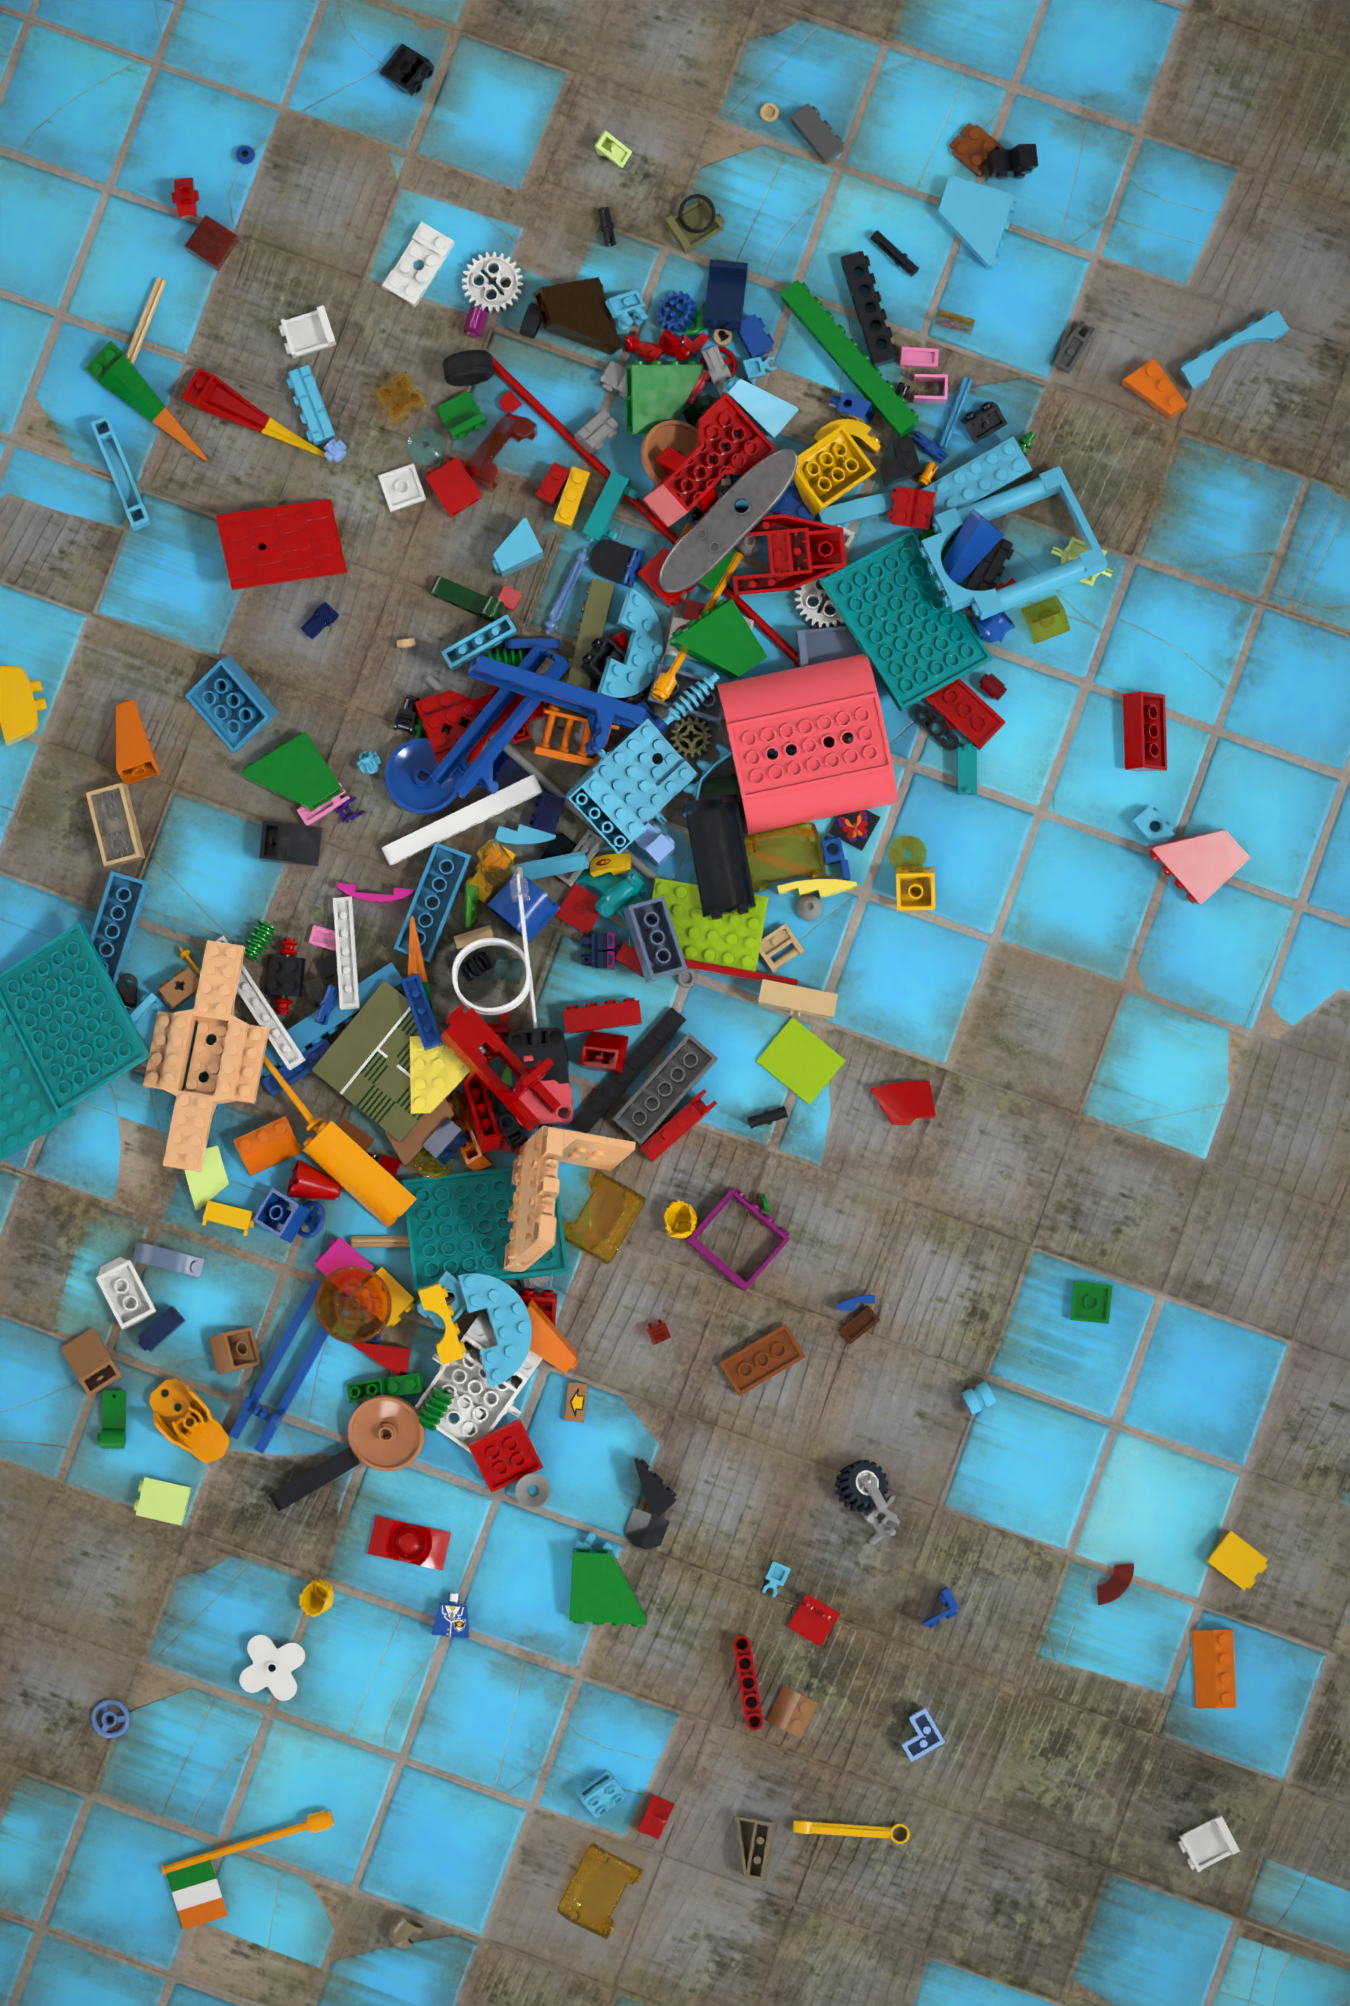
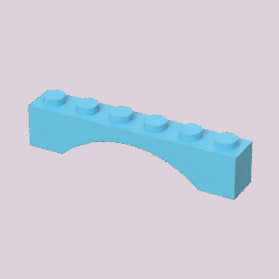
[1179,310,1290,391]
[90,416,152,531]

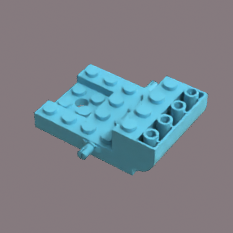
[566,717,698,854]

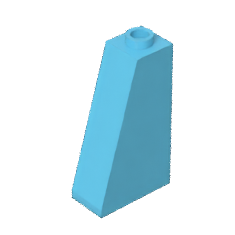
[722,377,799,438]

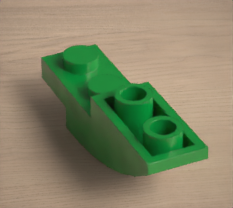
[347,1373,425,1403]

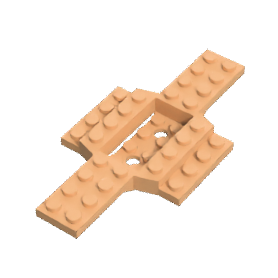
[143,940,269,1172]

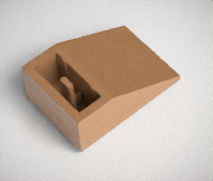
[61,1328,124,1397]

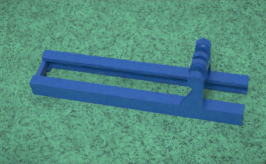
[430,644,569,799]
[467,655,646,755]
[229,1279,349,1454]

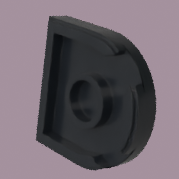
[589,540,633,584]

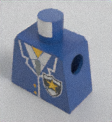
[829,393,875,426]
[432,1593,469,1638]

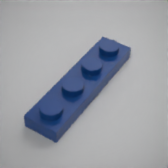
[401,974,443,1051]
[262,1038,331,1097]

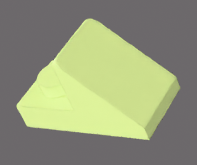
[595,130,632,168]

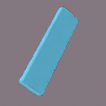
[510,851,589,880]

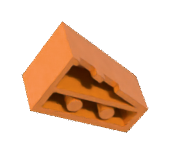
[1122,358,1187,419]

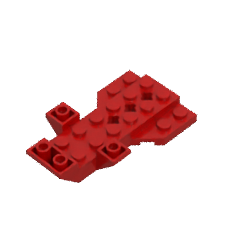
[642,393,776,528]
[414,673,561,765]

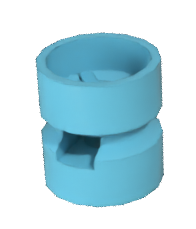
[961,1381,997,1415]

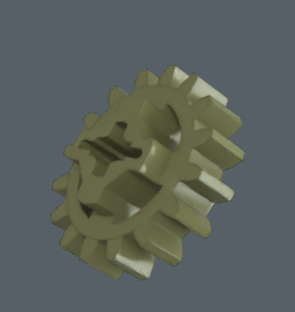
[670,717,712,759]

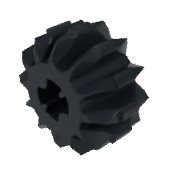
[459,952,493,981]

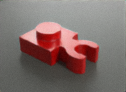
[658,329,689,361]

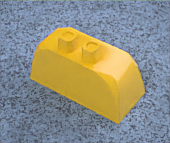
[0,665,47,747]

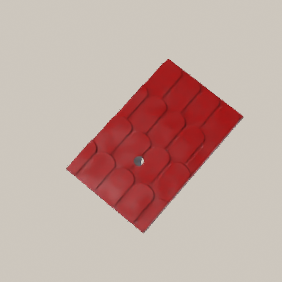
[215,499,347,591]

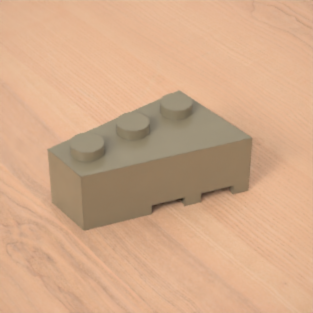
[735,1815,776,1881]

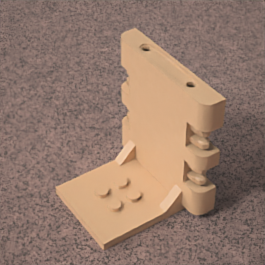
[504,1126,636,1272]

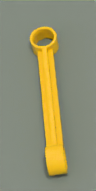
[793,1820,910,1844]

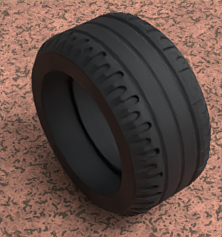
[443,350,494,386]

